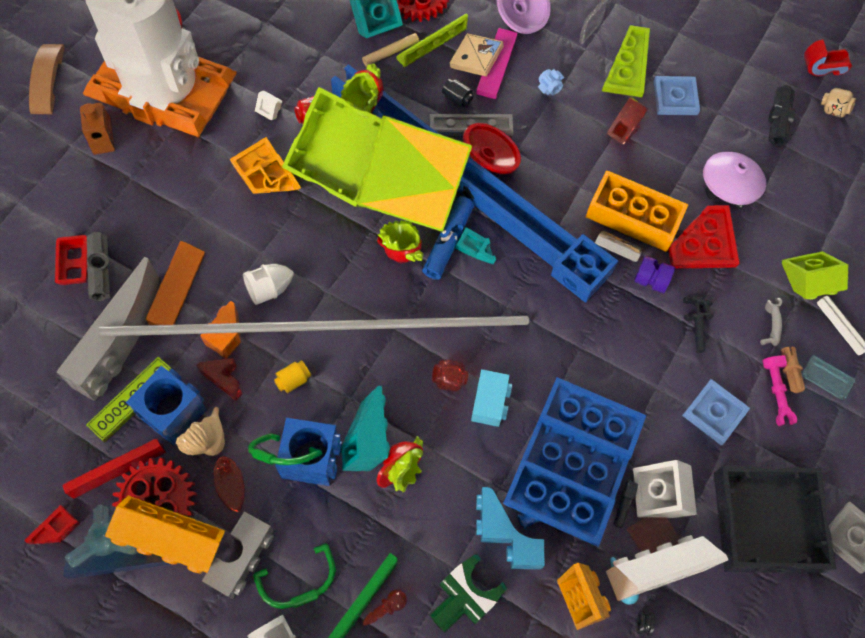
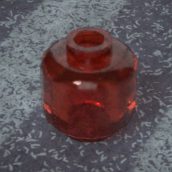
[432,359,468,392]

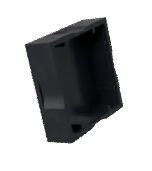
[714,466,836,574]

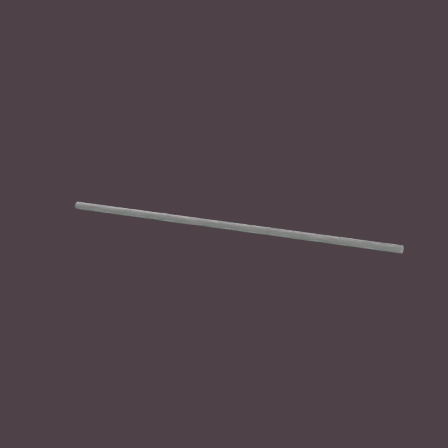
[99,316,529,336]

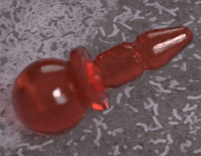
[363,589,407,625]

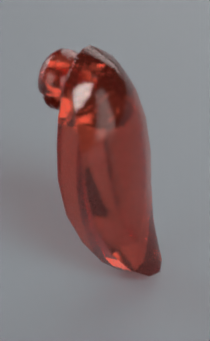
[214,456,245,512]

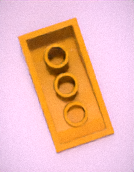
[557,563,611,630]

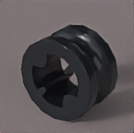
[636,610,655,636]

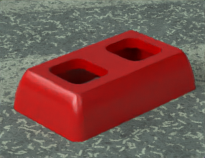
[55,235,87,285]

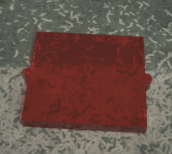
[626,517,680,554]

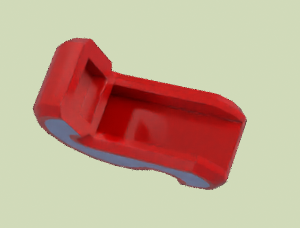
[804,39,852,76]

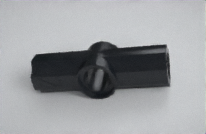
[768,85,796,147]

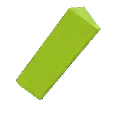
[396,14,468,67]

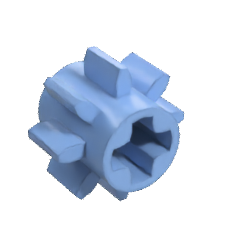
[538,69,564,95]

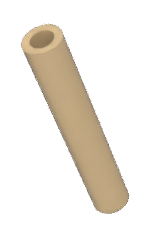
[362,33,419,67]

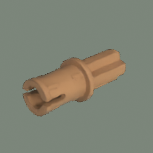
[780,347,805,393]

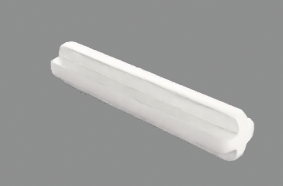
[817,296,865,355]

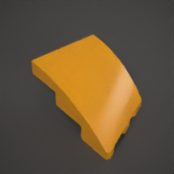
[230,137,301,194]

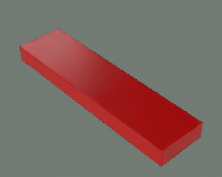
[62,439,166,499]

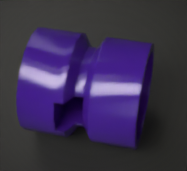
[634,255,675,294]

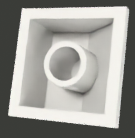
[633,460,697,518]

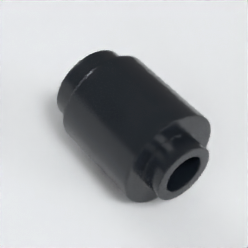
[442,79,474,108]

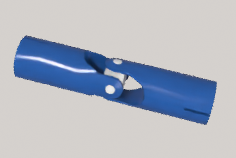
[422,196,474,280]

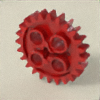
[397,0,449,22]
[112,458,197,516]

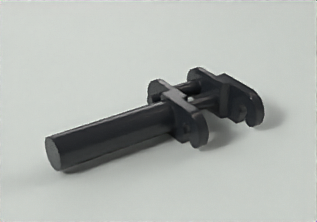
[683,297,714,353]

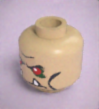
[821,88,856,118]

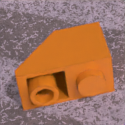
[200,301,241,359]

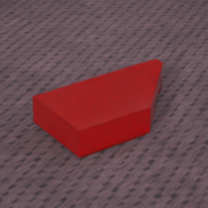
[24,505,80,544]

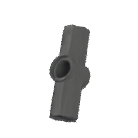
[87,232,110,301]

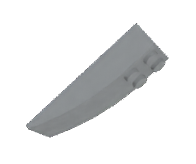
[57,257,160,401]

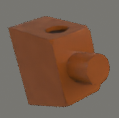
[80,103,115,155]

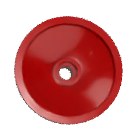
[463,123,521,174]

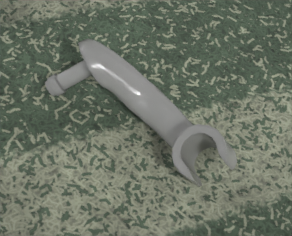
[760,298,782,346]

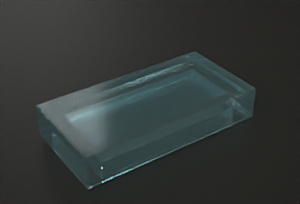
[801,355,856,400]

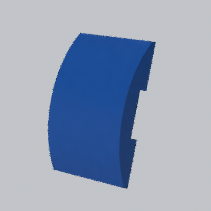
[503,377,646,547]

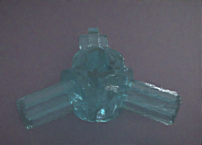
[65,504,138,568]

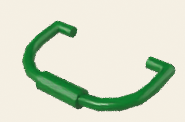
[248,433,322,465]
[253,543,336,609]

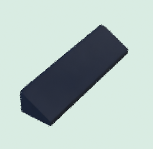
[63,545,172,579]

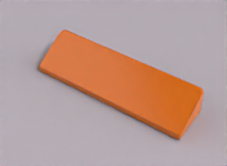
[146,241,205,325]

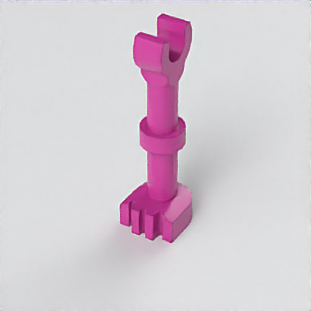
[762,355,797,426]

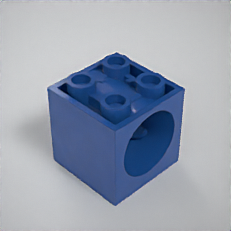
[126,366,207,446]
[275,418,342,486]

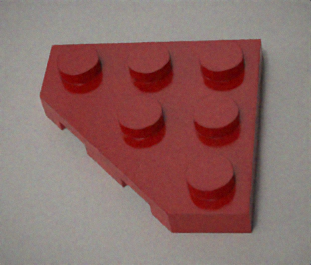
[668,205,740,269]

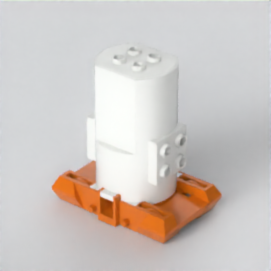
[83,0,237,137]

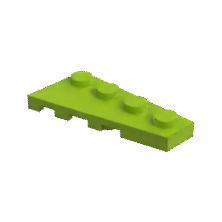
[602,25,650,97]

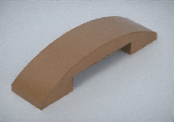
[29,44,65,114]

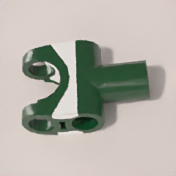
[429,554,508,633]

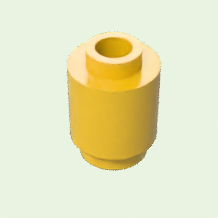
[274,361,311,393]

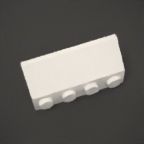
[606,535,728,601]

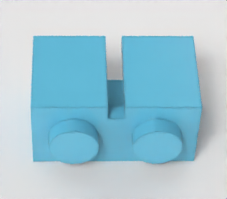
[471,369,512,427]

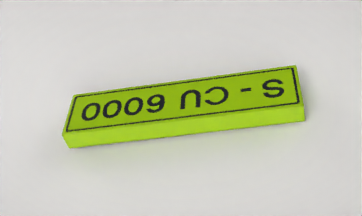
[86,357,171,443]

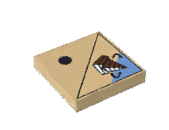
[450,33,504,77]

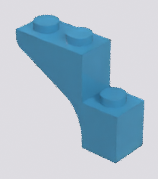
[476,487,545,569]

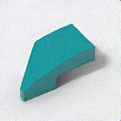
[455,227,496,264]

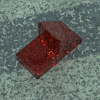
[607,97,649,145]
[196,358,242,401]

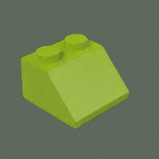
[782,251,848,299]

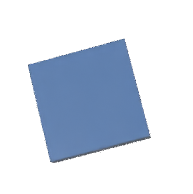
[653,76,700,115]
[682,379,750,445]

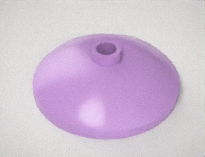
[497,0,550,34]
[703,152,766,205]

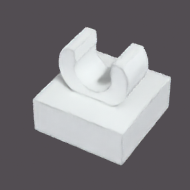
[255,91,282,120]

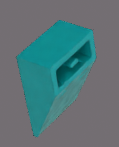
[341,386,390,471]

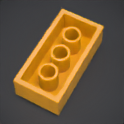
[586,170,688,252]
[105,495,225,573]

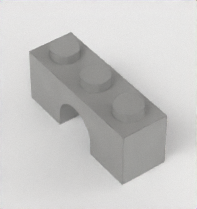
[202,512,274,599]

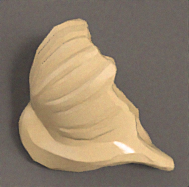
[176,407,225,456]

